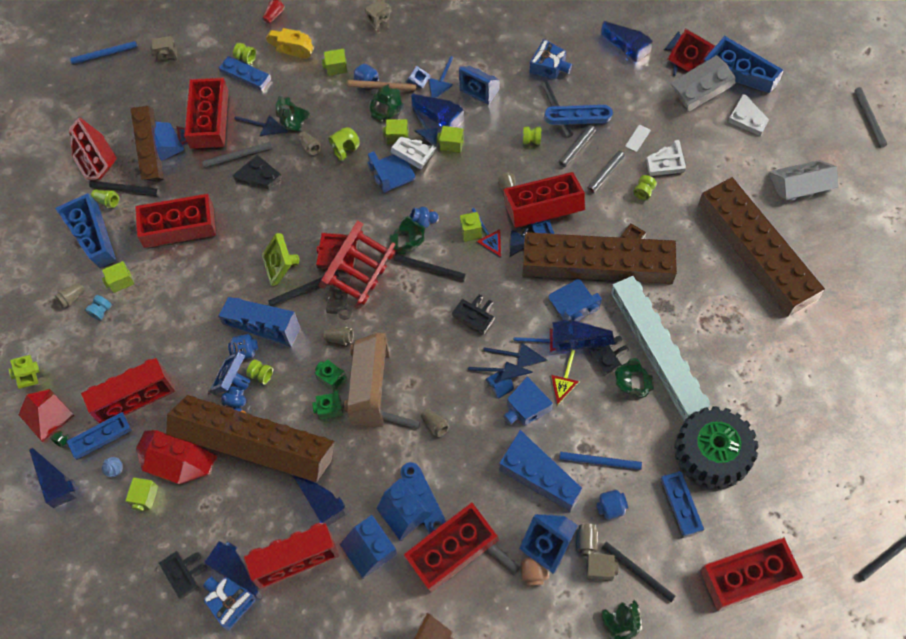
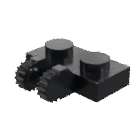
[452,294,495,334]
[584,333,629,376]
[159,551,208,599]

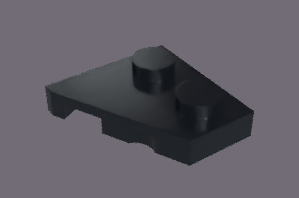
[232,154,282,189]

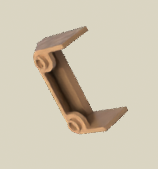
[344,333,390,427]

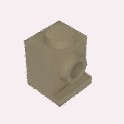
[365,0,392,29]
[150,36,177,60]

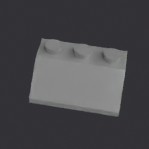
[671,55,735,112]
[769,160,838,201]

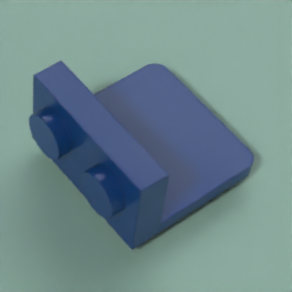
[367,151,415,193]
[549,279,602,326]

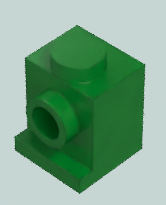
[315,359,347,392]
[312,391,343,420]

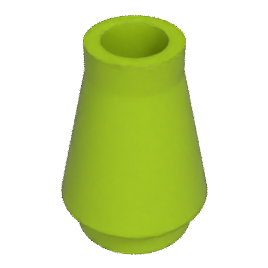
[91,190,119,208]

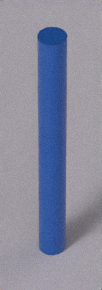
[70,41,138,65]
[559,452,642,470]

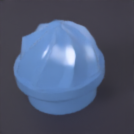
[102,457,123,477]

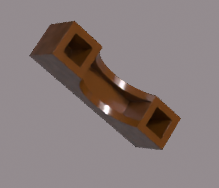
[130,106,164,181]

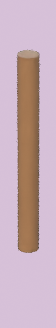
[347,80,416,91]

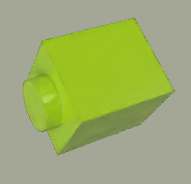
[322,49,348,76]
[383,119,408,144]
[437,126,464,153]
[460,212,482,242]
[102,261,135,293]
[125,477,158,511]

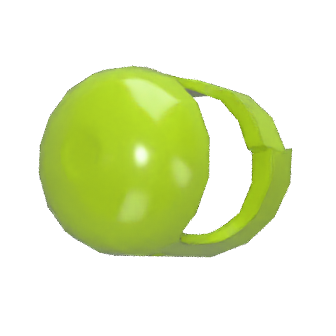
[328,127,360,161]

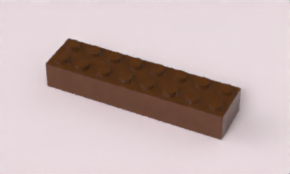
[698,177,825,317]
[522,232,677,284]
[166,395,335,482]

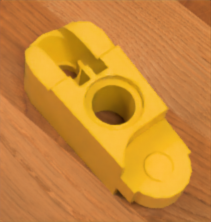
[266,28,314,59]

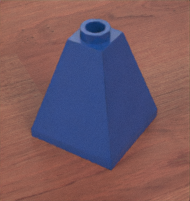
[519,514,578,574]

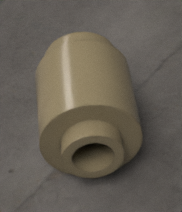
[576,523,598,557]

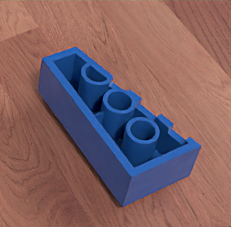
[704,36,783,93]
[55,193,116,268]
[218,297,300,347]
[499,430,582,512]

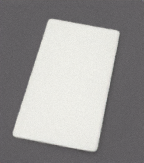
[626,125,651,152]

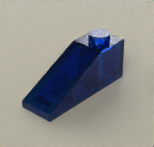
[601,21,653,63]
[411,94,464,128]
[552,320,615,352]
[29,448,77,508]
[293,475,346,526]
[204,541,262,599]

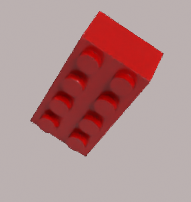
[184,78,228,148]
[503,172,586,228]
[135,194,216,248]
[81,358,176,424]
[403,502,499,593]
[244,523,339,589]
[700,537,804,611]

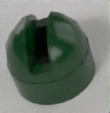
[50,430,69,448]

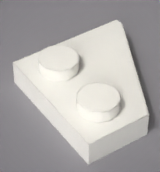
[728,94,769,136]
[391,137,438,169]
[646,140,686,176]

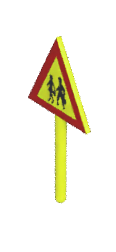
[551,345,580,405]

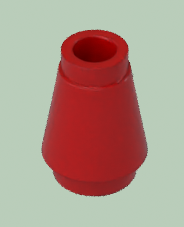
[262,0,284,24]

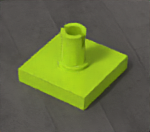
[262,233,299,286]

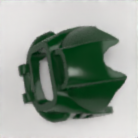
[369,84,405,123]
[275,96,310,131]
[389,216,425,254]
[615,358,654,398]
[601,600,642,639]

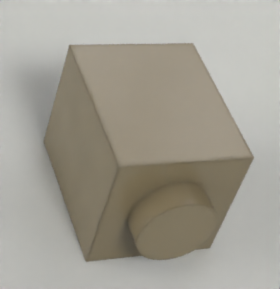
[586,554,618,581]

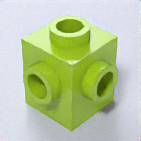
[8,355,40,389]

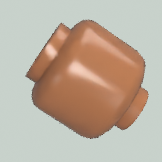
[521,556,549,585]

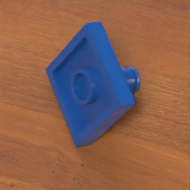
[209,352,250,395]

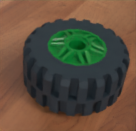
[674,406,759,489]

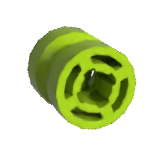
[233,43,256,64]
[523,126,541,145]
[633,175,657,200]
[246,359,273,385]

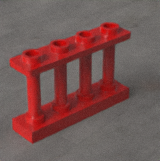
[318,220,395,308]

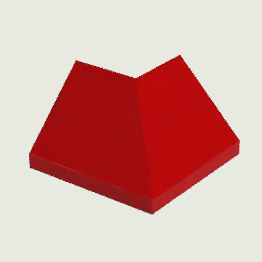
[667,28,716,72]
[18,389,74,442]

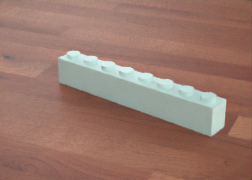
[611,276,710,421]

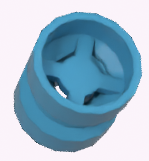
[85,295,112,321]

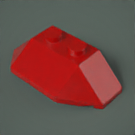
[69,117,117,181]
[136,430,217,485]

